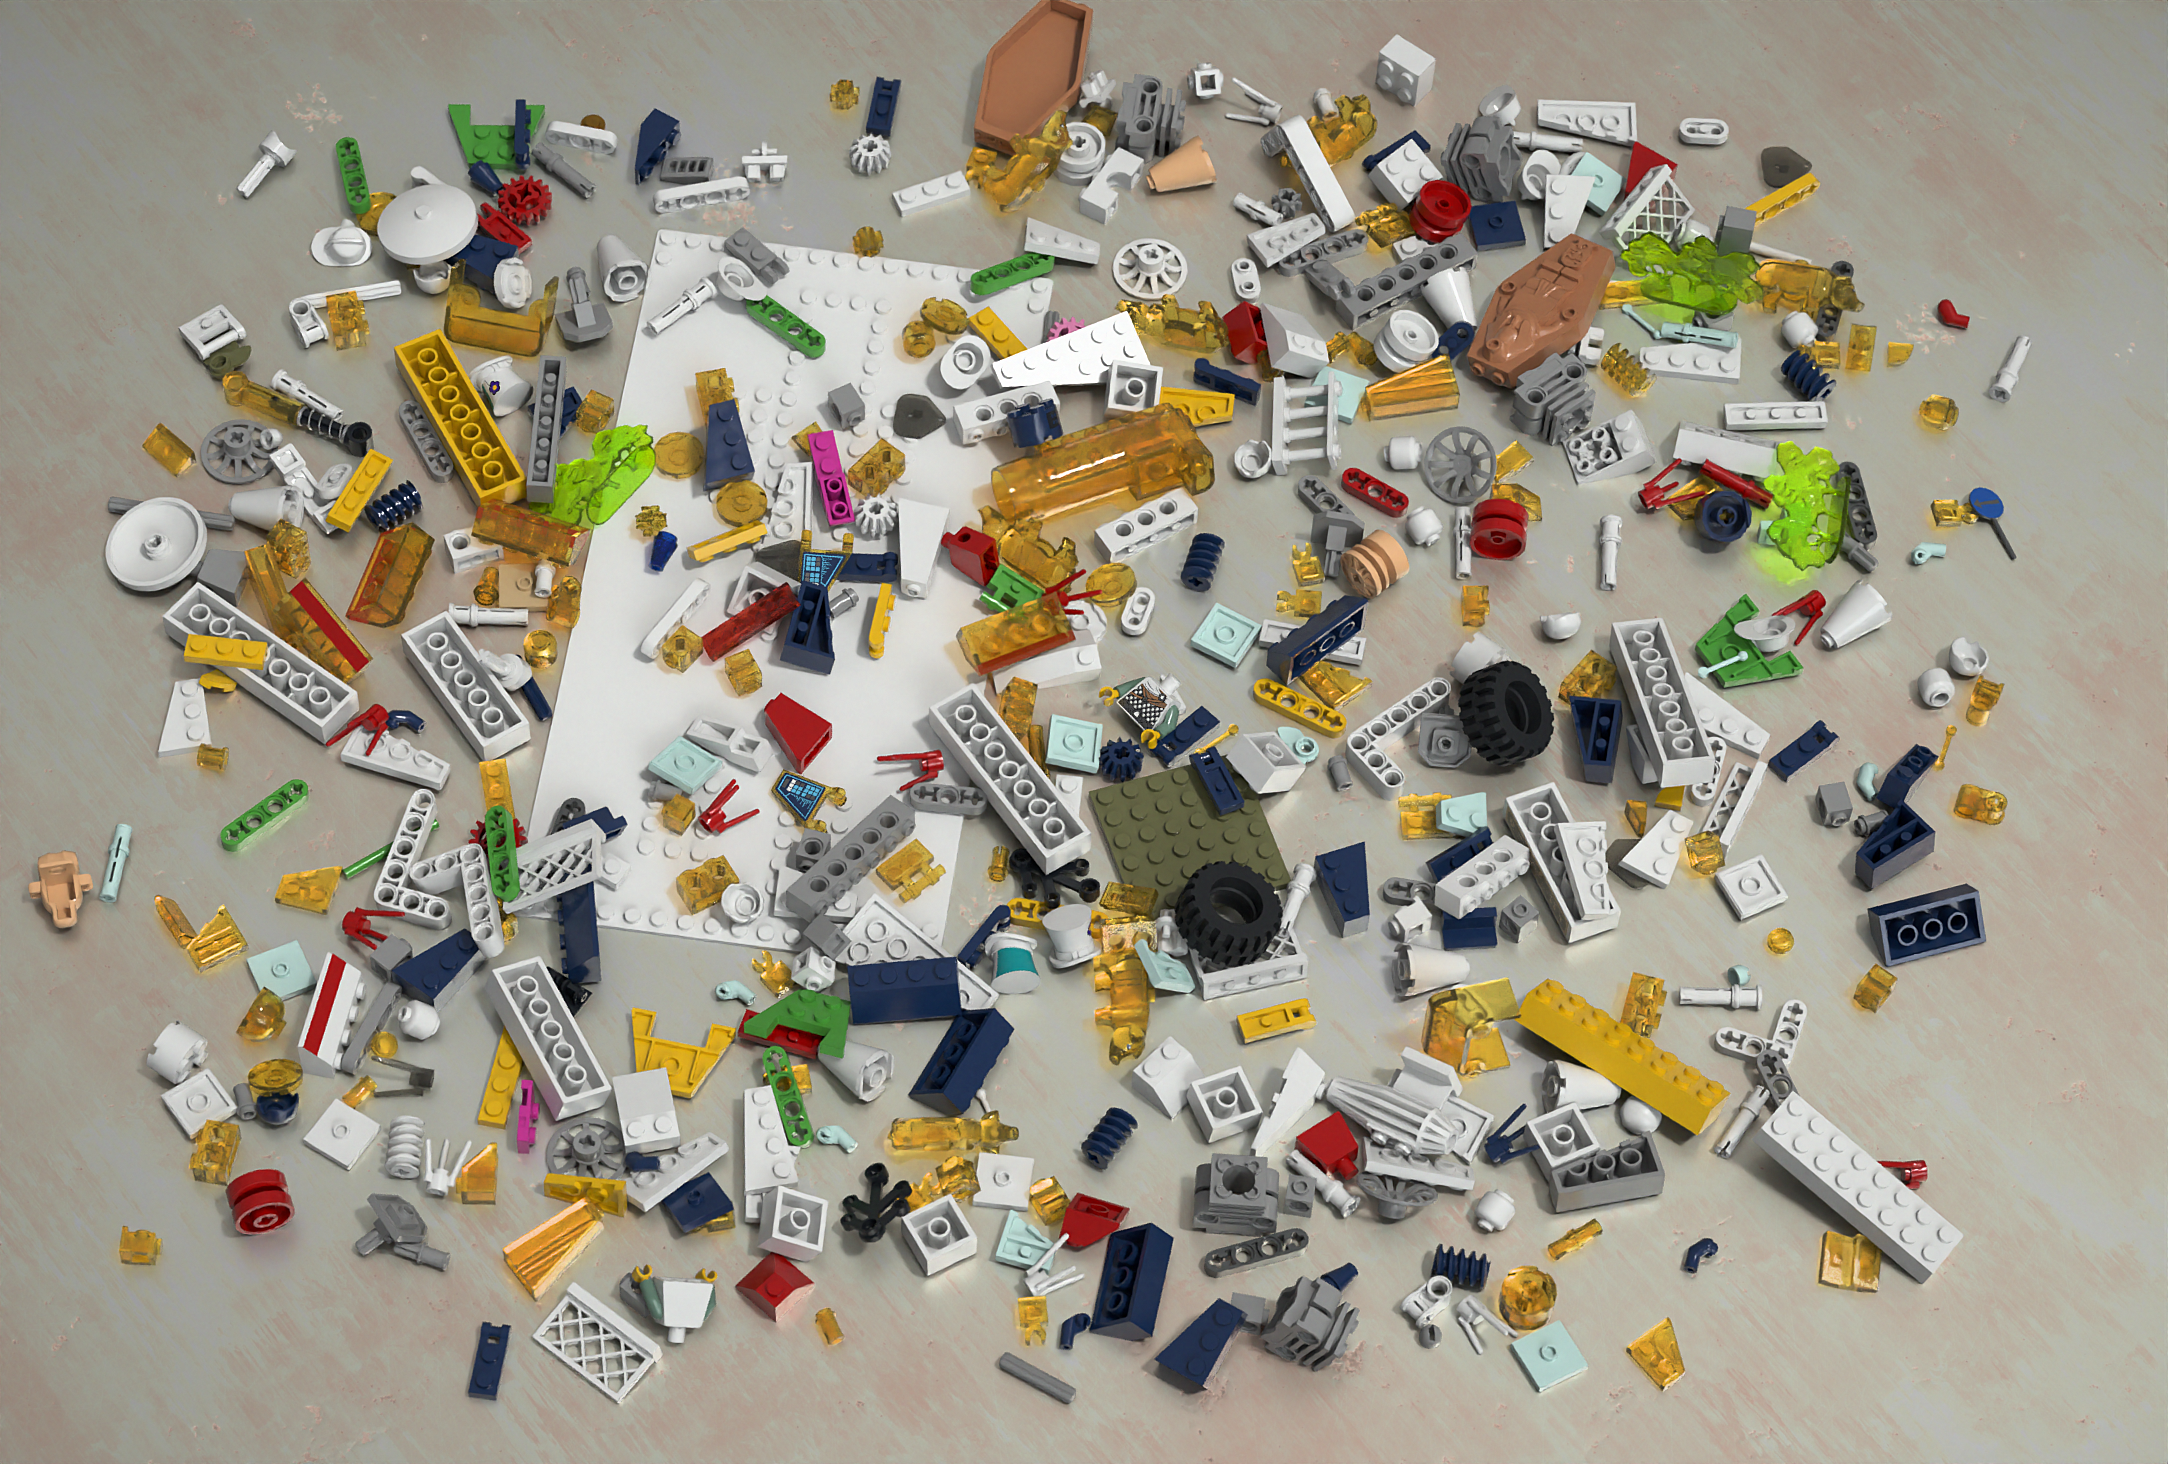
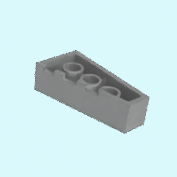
[1708,206,1757,291]
[1549,1130,1665,1213]

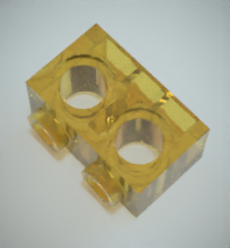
[326,290,370,351]
[695,368,740,428]
[848,438,906,497]
[266,518,311,579]
[1558,649,1617,705]
[998,677,1038,742]
[676,855,739,915]
[1099,914,1158,960]
[1620,972,1667,1038]
[189,1119,242,1186]

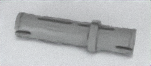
[531,142,596,198]

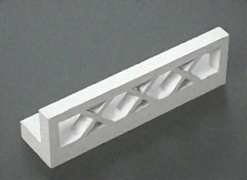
[1696,760,1768,859]

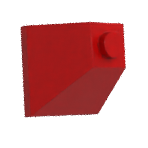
[1059,1192,1130,1247]
[735,1251,815,1322]

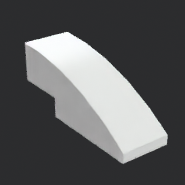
[686,714,773,772]

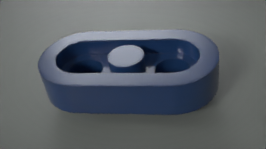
[1431,321,1475,364]

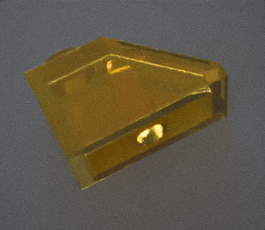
[1489,483,1542,521]
[456,1142,499,1205]

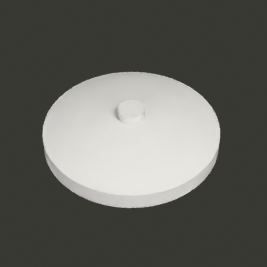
[377,184,478,265]
[106,497,207,591]

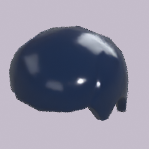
[256,1087,299,1125]

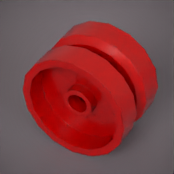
[1409,180,1472,243]
[1469,498,1529,560]
[225,1169,295,1235]

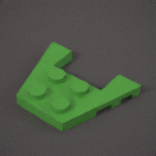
[448,104,545,170]
[1695,594,1804,688]
[744,988,851,1058]

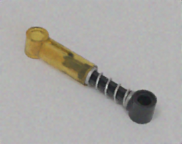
[222,371,374,457]

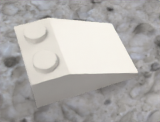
[1260,303,1329,379]
[612,1067,681,1156]

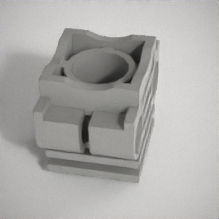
[1115,74,1186,164]
[1441,116,1523,204]
[1510,353,1596,446]
[1192,1153,1279,1237]
[1260,1276,1360,1372]

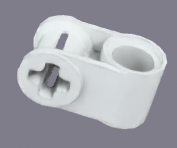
[289,298,329,348]
[1400,1276,1452,1328]

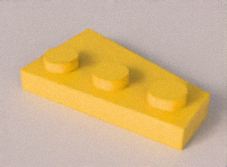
[1154,386,1235,433]
[544,1173,627,1218]

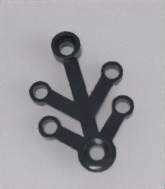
[1009,848,1100,909]
[840,1163,912,1243]

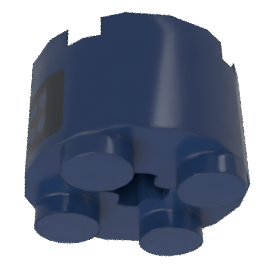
[1006,398,1064,448]
[1694,491,1752,542]

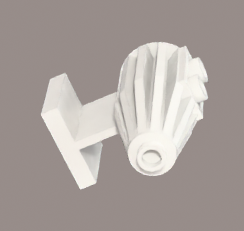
[1325,1046,1463,1157]

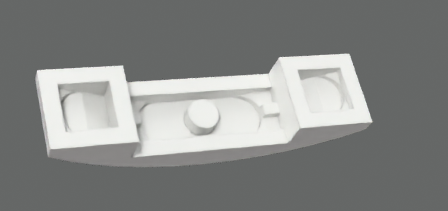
[269,443,338,534]

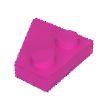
[517,1079,540,1154]

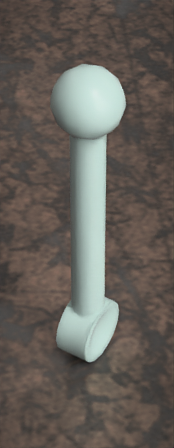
[1622,304,1662,339]
[1698,651,1748,678]

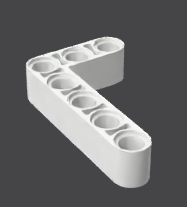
[1261,115,1355,233]
[1345,677,1451,801]
[374,789,452,930]
[409,843,504,958]

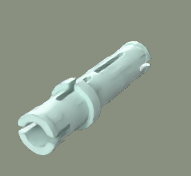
[1661,321,1738,348]
[99,824,133,903]

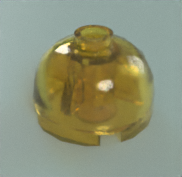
[236,986,287,1042]

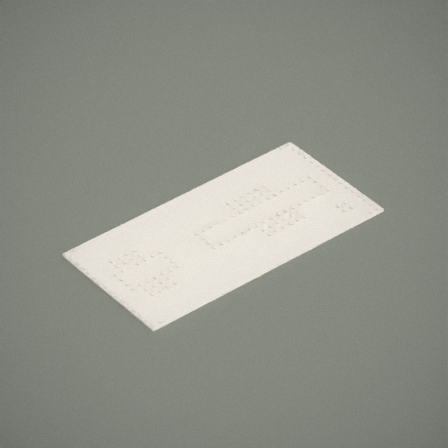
[512,229,1053,954]

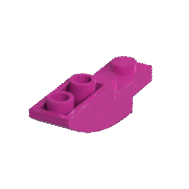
[807,430,855,527]

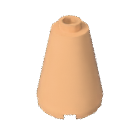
[1145,136,1217,193]

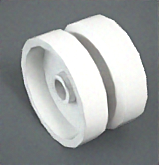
[1051,122,1106,186]
[1374,310,1439,375]

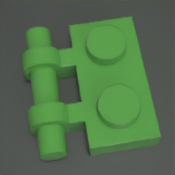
[979,564,1044,627]

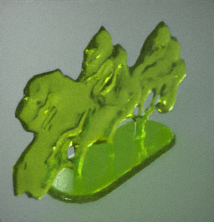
[1620,231,1764,315]
[529,424,656,528]
[1761,441,1851,571]

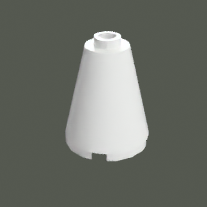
[597,235,652,302]
[1420,267,1477,337]
[228,485,304,537]
[1820,580,1892,649]
[1392,942,1470,996]
[817,1040,895,1102]
[1542,1060,1621,1113]

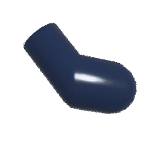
[385,710,426,733]
[1059,1313,1091,1350]

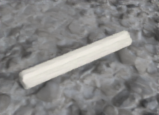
[301,280,401,309]

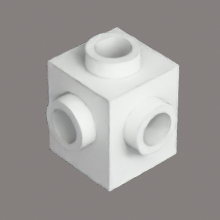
[1187,62,1224,99]
[791,946,836,993]

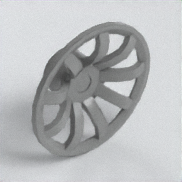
[201,419,278,484]
[1424,426,1497,503]
[546,1117,627,1180]
[1356,1171,1438,1219]

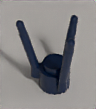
[1484,1104,1539,1164]

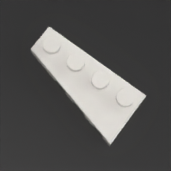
[1685,672,1770,759]
[743,1085,799,1196]

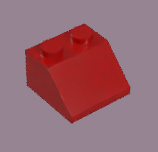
[1222,301,1270,364]

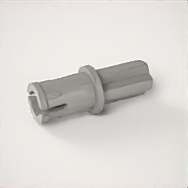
[1832,530,1879,572]
[394,1242,451,1270]

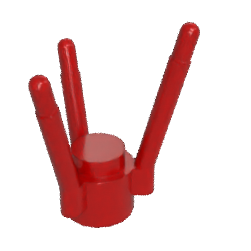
[1638,458,1705,510]
[1041,569,1103,616]
[1772,590,1826,645]
[326,704,389,756]
[877,750,944,791]
[698,779,760,834]
[342,907,405,950]
[1877,1160,1928,1189]

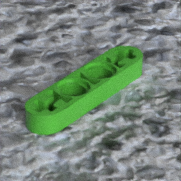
[336,137,372,214]
[970,252,1055,295]
[746,295,826,358]
[220,779,309,852]
[485,805,520,902]
[762,1046,814,1149]

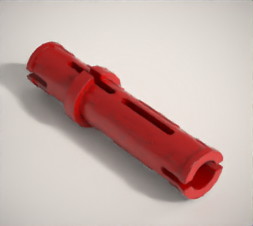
[1699,459,1774,509]

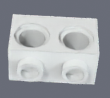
[444,521,504,574]

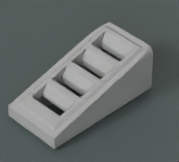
[660,157,714,185]

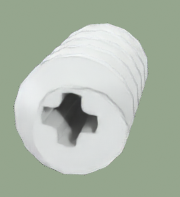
[385,1116,425,1179]

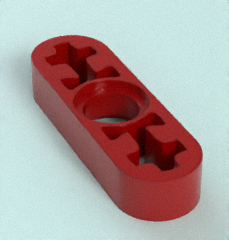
[1341,468,1409,518]

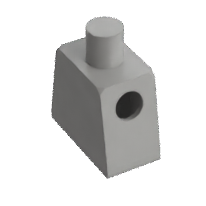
[188,549,254,607]

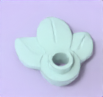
[1278,727,1319,765]

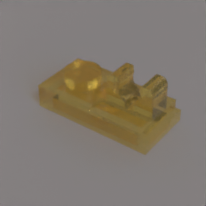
[1099,881,1159,917]

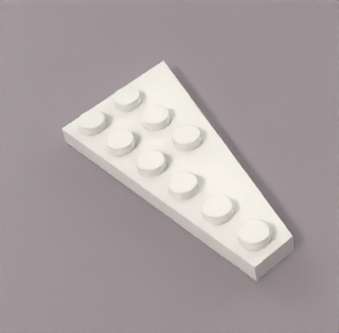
[990,311,1150,389]
[823,893,1000,1010]

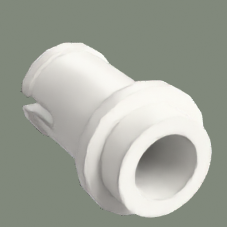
[1313,88,1337,121]

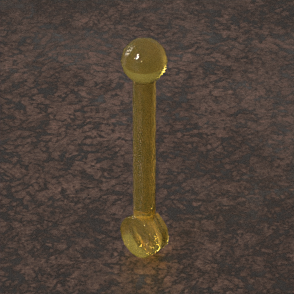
[1195,724,1239,754]
[1934,725,1957,771]

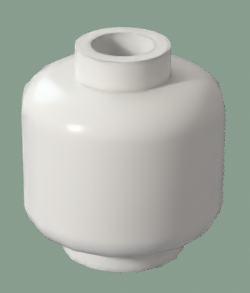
[1674,219,1713,255]
[1781,311,1818,349]
[1384,436,1423,470]
[1405,506,1443,546]
[1917,668,1955,707]
[397,1000,440,1040]
[1474,1189,1516,1232]

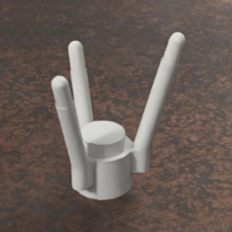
[1225,78,1283,126]
[424,1138,472,1196]
[1023,1233,1085,1298]
[1457,1295,1518,1354]

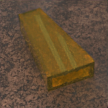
[1361,354,1460,422]
[244,543,304,649]
[503,1196,604,1302]

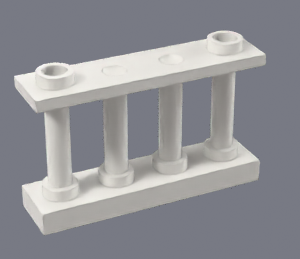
[1272,371,1342,475]

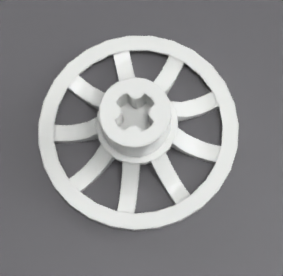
[1113,238,1187,300]

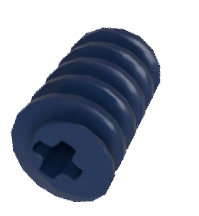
[1781,350,1837,402]
[364,480,423,531]
[1180,533,1225,592]
[1081,1107,1138,1170]
[1431,1244,1491,1289]

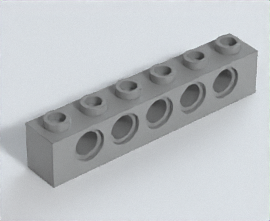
[1336,233,1478,331]
[526,355,567,503]
[786,795,916,923]

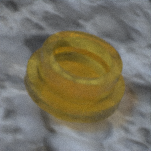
[1767,928,1794,954]
[371,1032,398,1059]

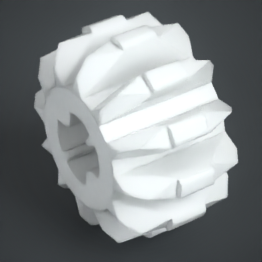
[849,133,891,175]
[854,493,898,537]

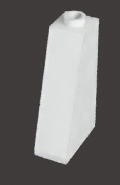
[898,498,950,598]

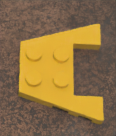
[632,1007,736,1099]

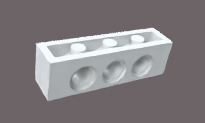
[953,380,1060,444]
[1094,487,1198,567]
[1435,835,1530,919]

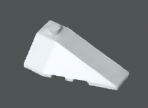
[992,629,1102,696]
[1250,1047,1327,1157]

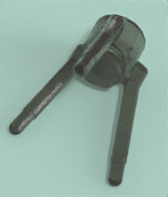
[371,1055,435,1098]

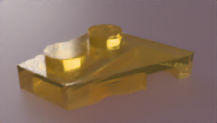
[1299,661,1372,711]
[187,905,249,973]
[1626,1317,1685,1392]

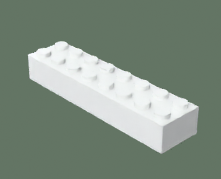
[163,582,360,744]
[1609,618,1715,788]
[929,683,1091,875]
[1751,1091,1964,1284]

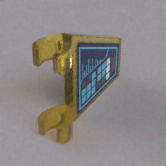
[797,530,854,596]
[771,769,847,833]

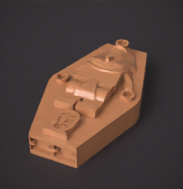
[974,0,1093,158]
[1467,233,1616,389]

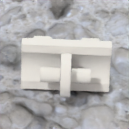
[1079,70,1116,114]
[742,141,787,182]
[1568,323,1605,365]
[1155,909,1188,957]

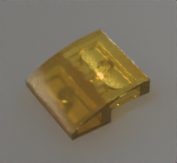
[1818,1230,1882,1293]

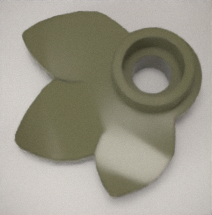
[203,340,251,378]

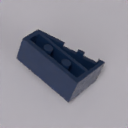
[444,234,519,300]
[703,399,755,492]
[780,580,835,675]
[1569,696,1623,783]
[1855,799,1935,889]
[1314,841,1370,938]
[391,928,488,1012]
[1154,1298,1248,1389]

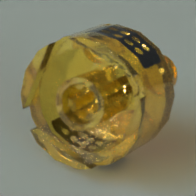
[1498,1266,1557,1330]

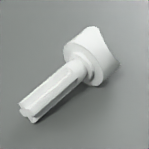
[236,131,297,198]
[476,649,532,692]

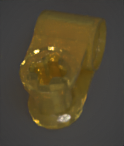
[546,575,582,629]
[1966,675,2005,726]
[1954,784,2008,825]

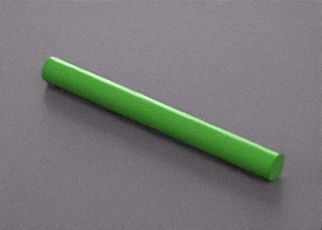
[342,819,440,879]

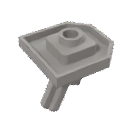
[555,277,613,342]
[1310,510,1365,577]
[1418,705,1472,768]
[355,1194,427,1255]

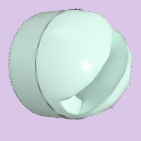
[1727,965,1751,987]

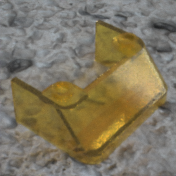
[443,258,559,357]
[1421,977,1521,1078]

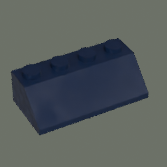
[1266,595,1368,685]
[556,864,602,984]
[1867,884,1986,967]
[847,957,962,1025]
[908,1008,1014,1115]
[1089,1223,1174,1341]

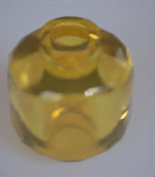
[902,320,936,358]
[1919,394,1959,430]
[523,630,558,669]

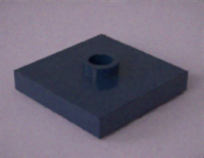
[1468,201,1526,251]
[661,1172,734,1233]

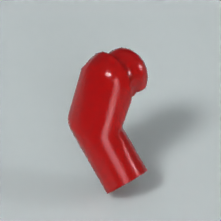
[1937,299,1970,329]

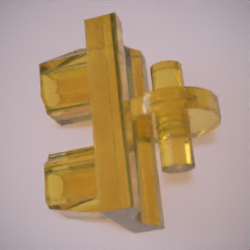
[1845,323,1877,372]

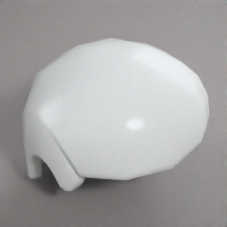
[413,260,454,294]
[1234,439,1272,478]
[1540,612,1581,639]
[1949,637,1989,676]
[721,882,764,923]
[1619,1095,1662,1135]

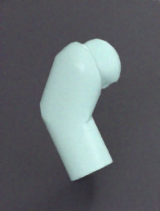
[1911,542,1946,564]
[1856,762,1879,801]
[715,980,757,1005]
[816,1126,858,1153]

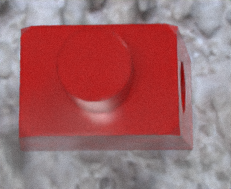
[941,526,1000,587]
[1294,1111,1359,1180]

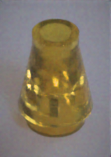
[1345,332,1379,367]
[473,567,499,606]

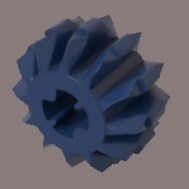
[1099,737,1144,783]

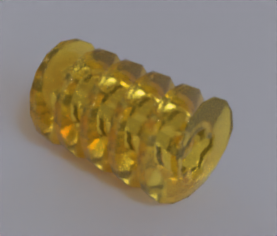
[1601,343,1657,397]

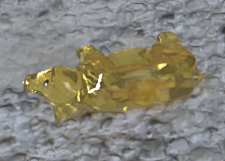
[1280,94,1378,171]
[983,110,1073,213]
[1750,259,1865,319]
[1115,294,1230,354]
[977,505,1079,594]
[1093,952,1155,1065]
[887,1110,1019,1154]

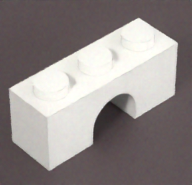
[1078,147,1144,225]

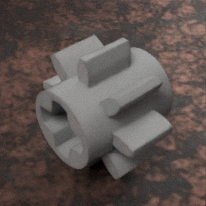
[1271,188,1302,218]

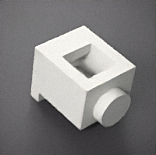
[1388,896,1432,943]

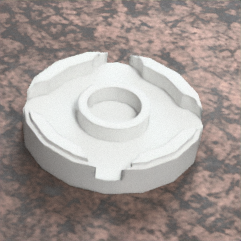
[494,258,532,309]
[1055,600,1107,643]

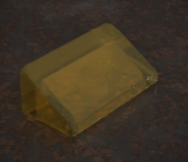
[142,423,196,477]
[154,895,200,949]

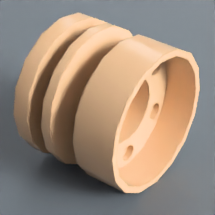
[1340,530,1409,599]

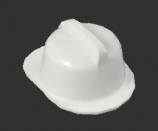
[1479,85,1521,126]
[1517,150,1561,200]
[311,227,372,266]
[717,257,767,301]
[940,335,991,390]
[1734,616,1796,652]

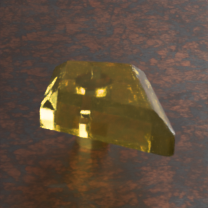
[1081,104,1118,136]

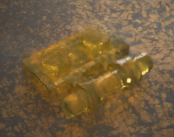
[1355,203,1417,248]
[1398,792,1456,840]
[876,839,946,903]

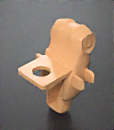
[28,850,93,928]

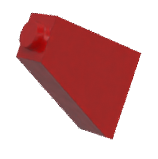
[1623,141,1678,212]
[764,693,832,774]

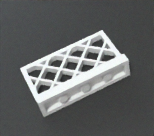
[1599,164,1695,276]
[500,819,606,914]
[1186,926,1308,1000]
[532,1282,663,1404]

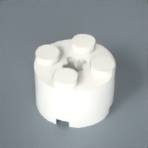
[1450,632,1510,684]
[146,1020,208,1084]

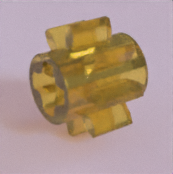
[830,79,860,110]
[852,226,884,258]
[635,505,668,537]

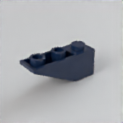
[635,108,681,186]
[1876,744,1939,809]

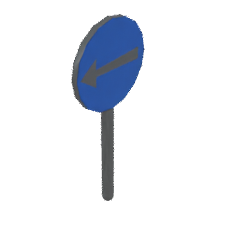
[1969,487,2016,560]

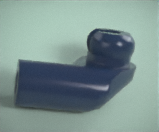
[625,1151,660,1172]
[1684,1238,1718,1273]

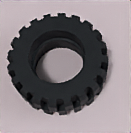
[1458,660,1554,766]
[1174,861,1283,966]

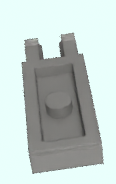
[725,227,790,284]
[1305,260,1356,301]

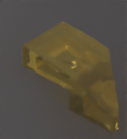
[1494,440,1534,485]

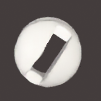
[260,428,283,450]

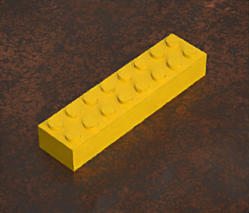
[394,329,527,515]
[1514,979,1731,1136]

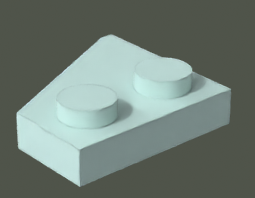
[1436,792,1487,837]
[1134,939,1196,993]
[995,1210,1056,1275]

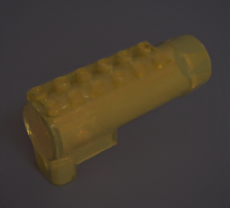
[991,403,1215,528]

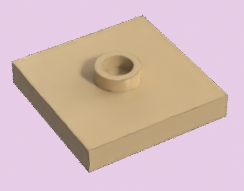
[499,563,552,612]

